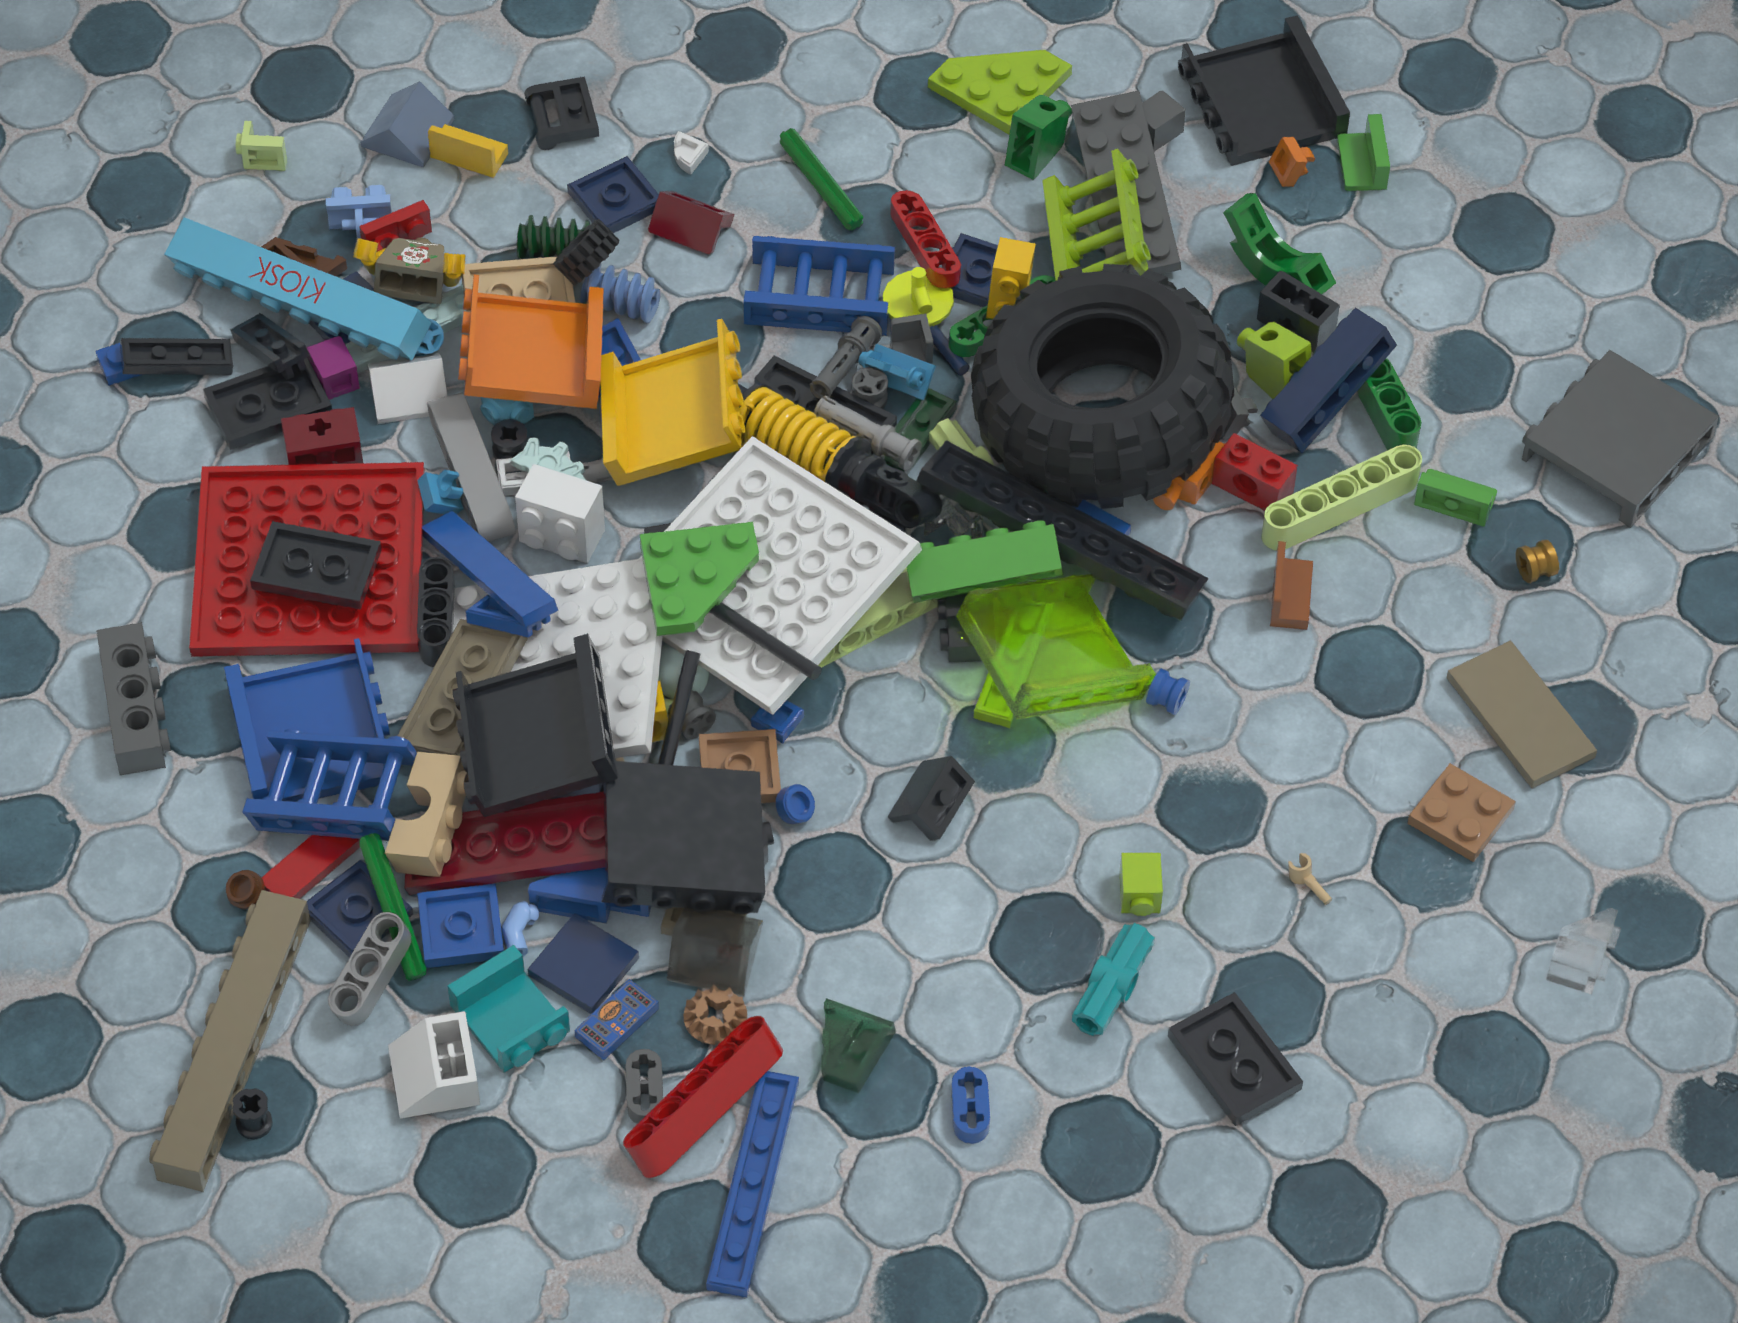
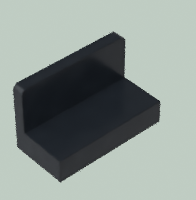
[888,756,975,841]

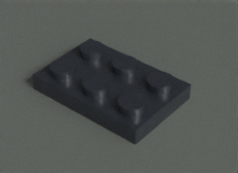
[203,358,332,450]
[250,521,382,610]
[1167,992,1303,1126]

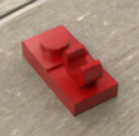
[359,200,432,252]

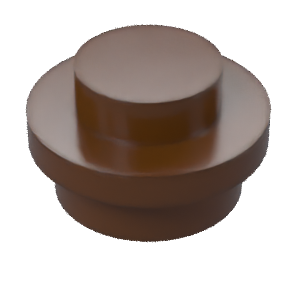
[226,870,265,910]

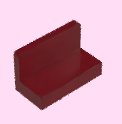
[648,191,735,254]

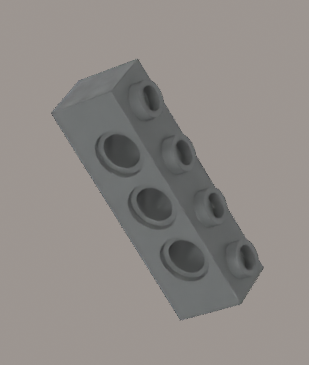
[96,622,171,775]

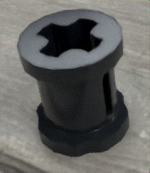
[232,1088,273,1140]

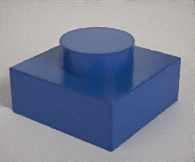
[95,343,143,386]

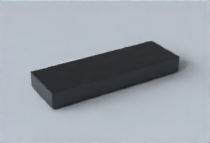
[120,338,233,375]

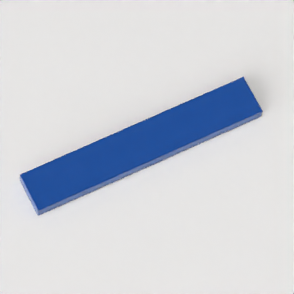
[422,511,558,628]
[706,1071,799,1298]

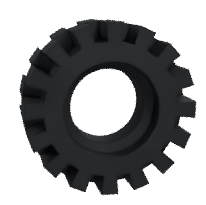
[553,219,620,285]

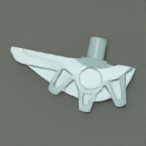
[510,438,585,480]

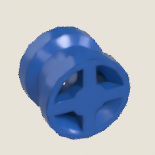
[1146,668,1190,715]

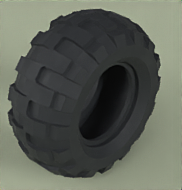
[971,264,1234,509]

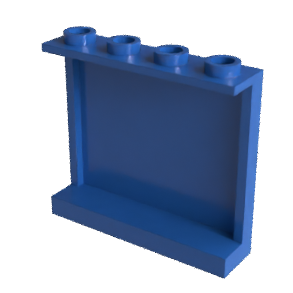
[224,638,390,802]

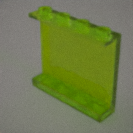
[956,574,1156,720]

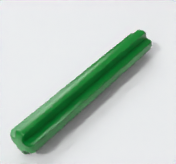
[780,128,863,231]
[359,833,426,981]

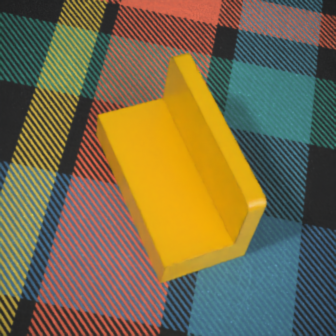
[428,124,508,178]

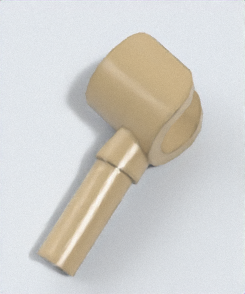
[1288,853,1332,905]

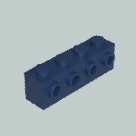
[1260,307,1397,453]

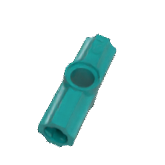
[1072,923,1155,1036]

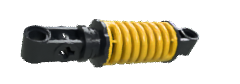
[738,383,942,529]

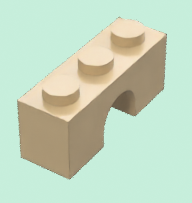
[385,752,469,877]

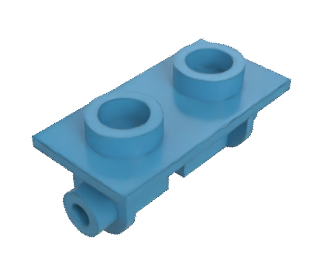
[858,344,936,400]

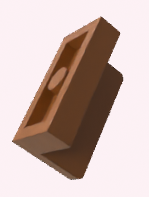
[1270,541,1313,630]

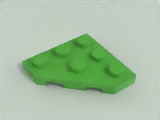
[640,522,759,636]

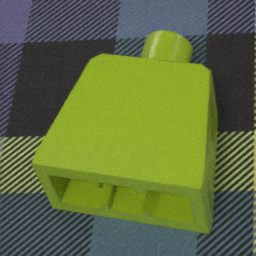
[1237,322,1311,399]

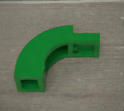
[1223,193,1336,294]

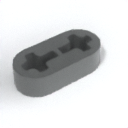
[625,1049,663,1124]

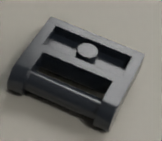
[524,76,599,150]

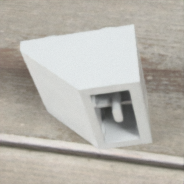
[388,1011,480,1119]

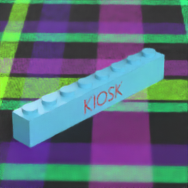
[164,217,432,361]

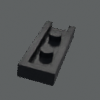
[230,313,309,380]

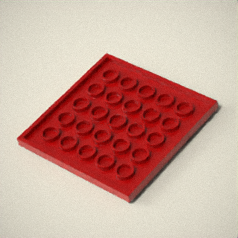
[189,462,425,657]

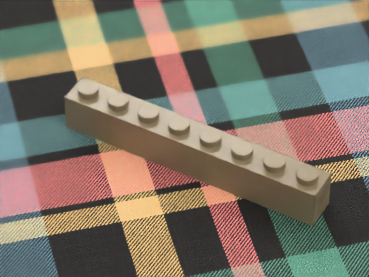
[149,890,311,1192]

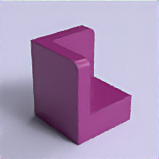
[306,336,360,400]

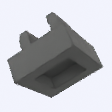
[1221,387,1258,439]

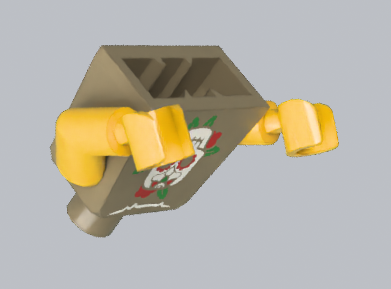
[353,237,466,304]

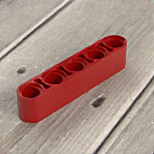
[623,1016,783,1178]

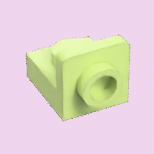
[236,121,287,171]

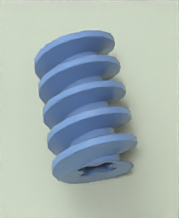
[580,264,660,323]

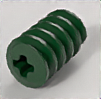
[517,215,590,259]

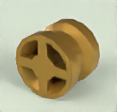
[1515,539,1559,583]

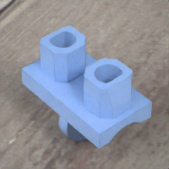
[326,185,392,239]

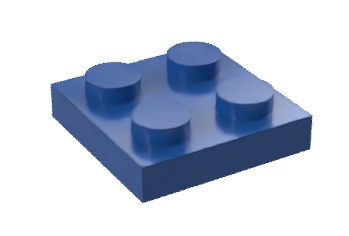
[417,884,504,968]

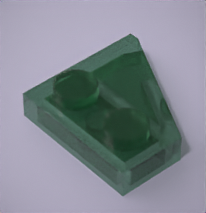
[821,998,896,1093]

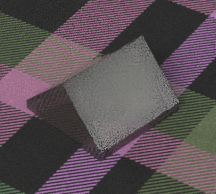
[667,908,764,997]

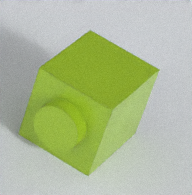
[1119,853,1163,916]

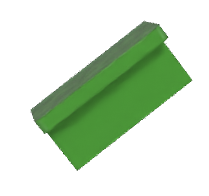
[1337,114,1390,191]
[1414,469,1497,527]

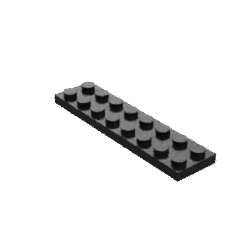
[916,440,1209,621]

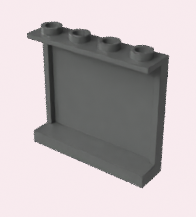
[1522,350,1719,528]

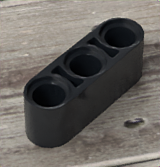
[417,557,455,667]

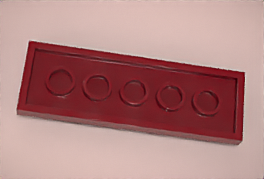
[404,791,605,895]

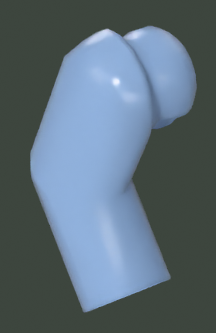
[501,901,539,957]

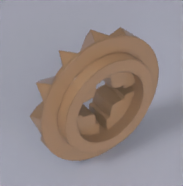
[683,984,747,1045]

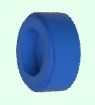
[775,784,815,825]

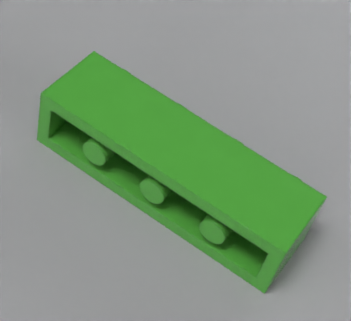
[907,521,1063,603]

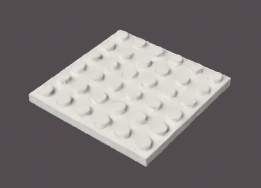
[639,436,922,715]
[453,558,663,758]

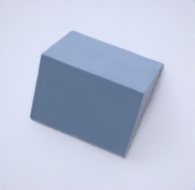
[360,81,454,168]

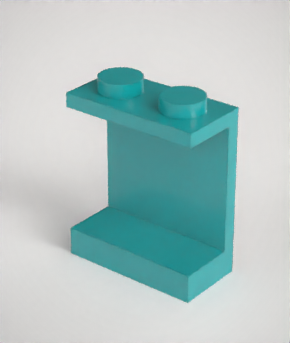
[447,945,570,1073]

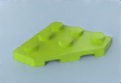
[928,50,1072,135]

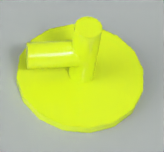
[883,267,954,327]

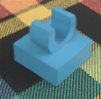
[417,470,463,515]

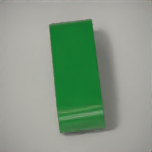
[1357,358,1422,450]

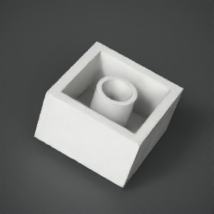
[515,464,605,564]

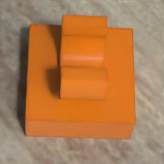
[1269,137,1316,187]

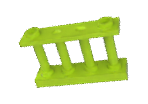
[1042,148,1151,281]

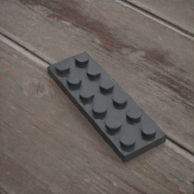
[1071,90,1181,276]

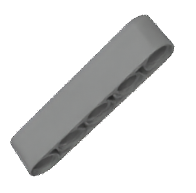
[427,392,516,542]

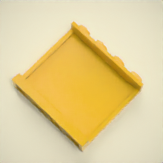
[601,319,745,486]

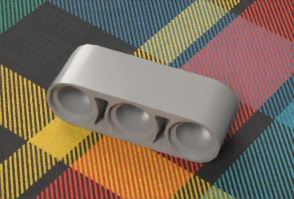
[328,912,411,1026]

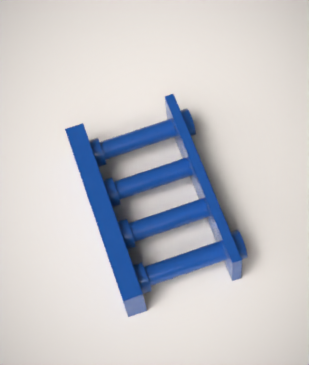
[743,236,895,336]
[242,729,417,841]

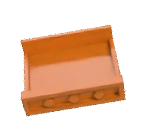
[458,274,604,409]

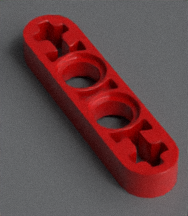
[890,190,961,288]

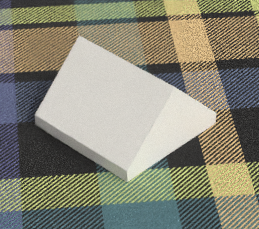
[368,353,448,424]

